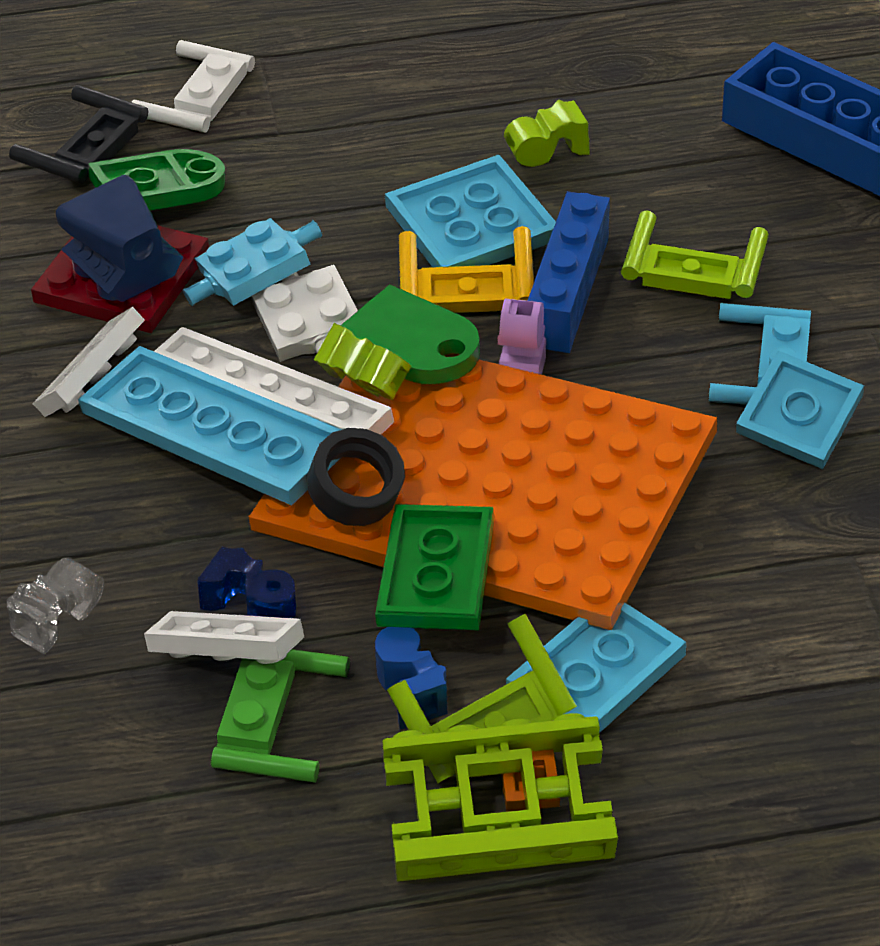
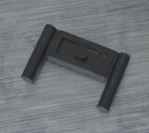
[9,85,149,184]

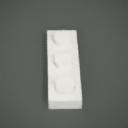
[33,307,144,417]
[144,611,304,664]

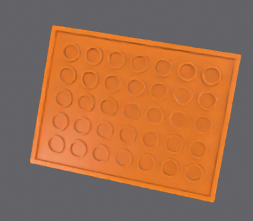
[249,353,717,630]

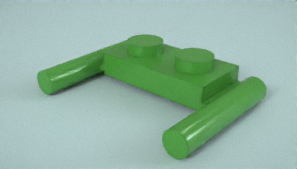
[211,649,350,783]

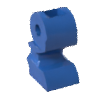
[375,627,448,730]

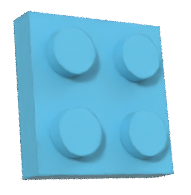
[736,350,864,469]

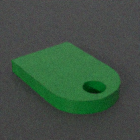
[88,149,225,210]
[340,284,480,384]

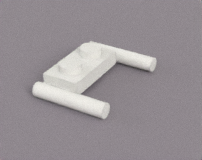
[132,40,255,133]

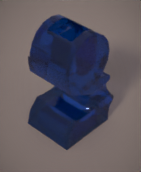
[197,546,297,618]

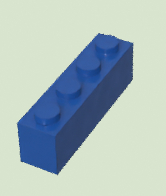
[527,191,610,353]

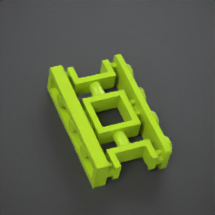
[382,713,618,882]

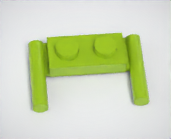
[621,211,769,299]
[387,614,577,783]

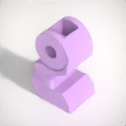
[498,298,546,375]

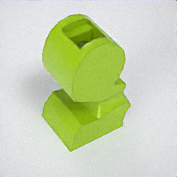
[504,100,590,167]
[314,323,411,400]

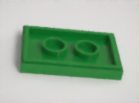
[375,504,494,630]

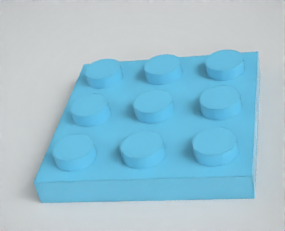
[385,155,556,267]

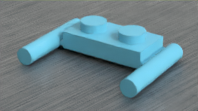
[709,303,811,405]

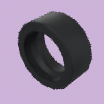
[307,428,405,526]

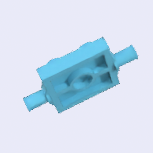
[183,218,322,306]

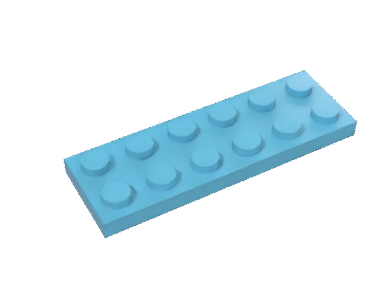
[78,346,342,506]

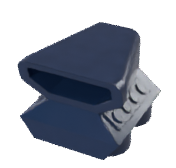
[56,175,183,302]

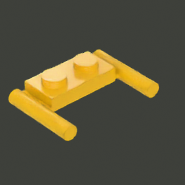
[399,226,534,313]

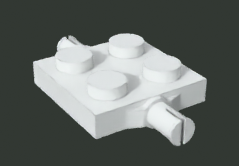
[252,265,358,362]

